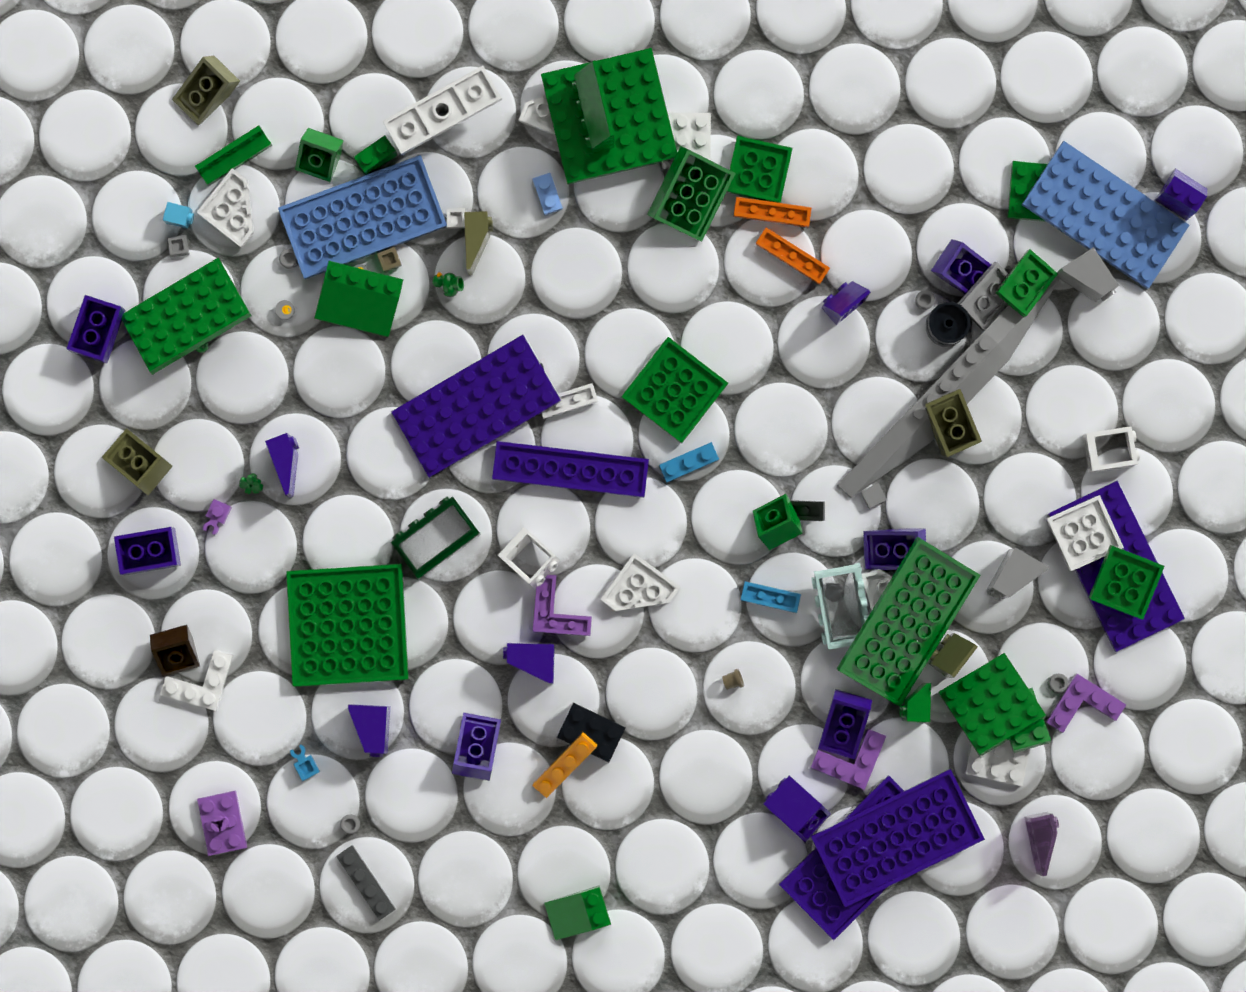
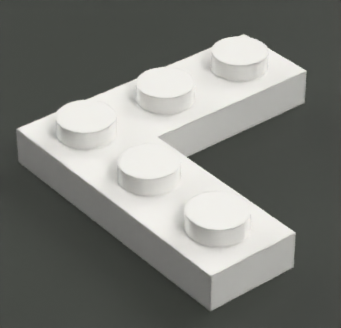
[538,358,598,419]
[160,650,234,711]

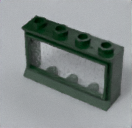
[391,496,481,580]

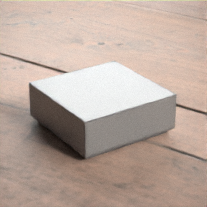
[167,235,190,258]
[861,483,887,509]

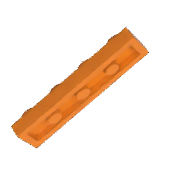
[733,197,812,228]
[756,227,830,285]

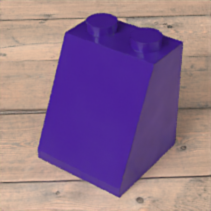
[1155,168,1207,221]
[503,643,555,683]
[348,704,391,757]
[764,775,831,843]

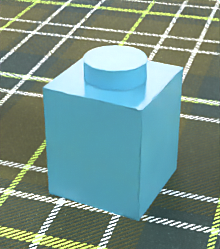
[163,202,194,229]

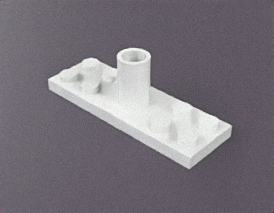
[383,66,502,155]

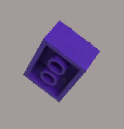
[66,295,126,364]
[114,527,181,576]

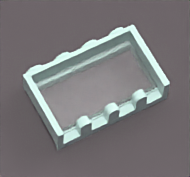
[811,563,869,650]

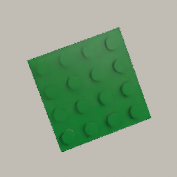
[621,337,729,444]
[939,653,1046,757]

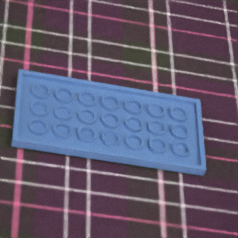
[1022,141,1190,289]
[278,155,447,279]

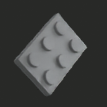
[958,262,1009,330]

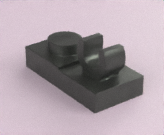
[790,500,825,521]

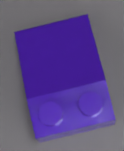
[931,239,991,294]
[822,281,871,325]
[265,433,299,498]
[863,528,926,570]
[818,689,872,759]
[452,712,501,781]

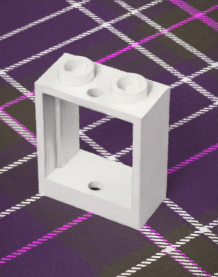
[1083,426,1140,473]
[498,527,560,589]

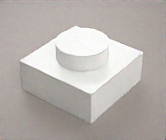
[446,208,466,229]

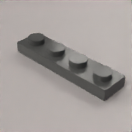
[336,845,396,921]

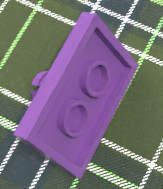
[197,791,247,856]

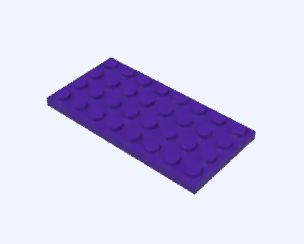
[391,335,561,478]
[1048,481,1185,652]
[810,769,985,907]
[779,775,904,940]

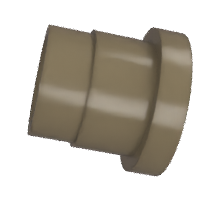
[722,668,744,690]

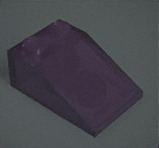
[1024,812,1059,876]

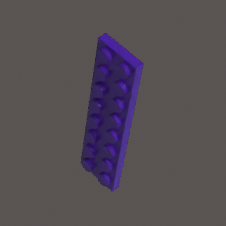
[492,441,649,498]

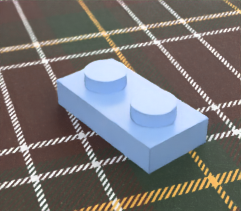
[532,173,563,215]

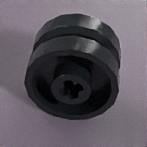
[926,302,970,347]

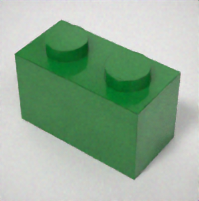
[354,135,398,175]

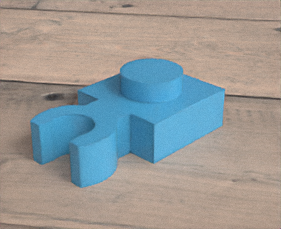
[290,745,320,781]

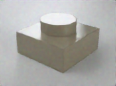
[377,247,402,273]

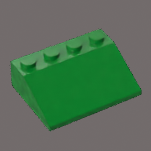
[571,60,614,153]
[647,146,736,242]
[314,261,404,337]

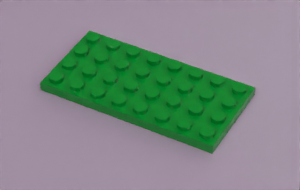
[836,537,981,706]

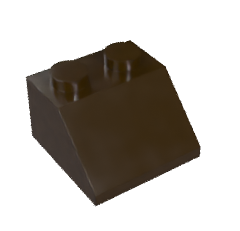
[150,625,200,677]

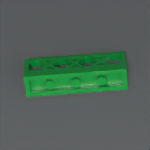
[195,125,272,186]

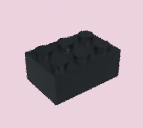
[557,702,626,763]

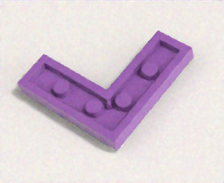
[533,575,592,636]
[1046,674,1126,733]
[810,729,886,790]

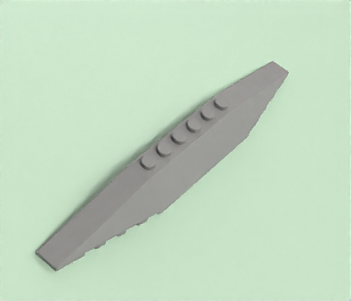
[838,276,1060,498]

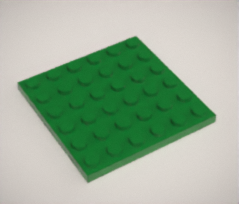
[541,48,677,185]
[286,564,409,687]

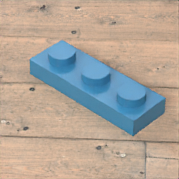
[659,442,719,483]
[740,581,801,613]

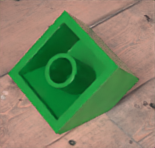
[295,128,344,182]
[753,494,803,550]
[899,683,931,722]

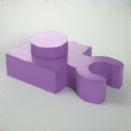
[203,499,232,535]

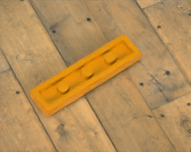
[532,733,597,798]

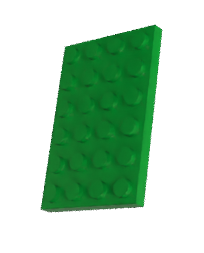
[122,257,252,375]

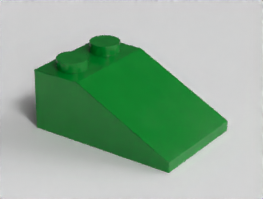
[544,885,611,940]

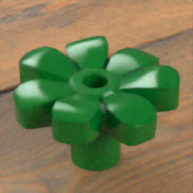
[239,473,264,494]

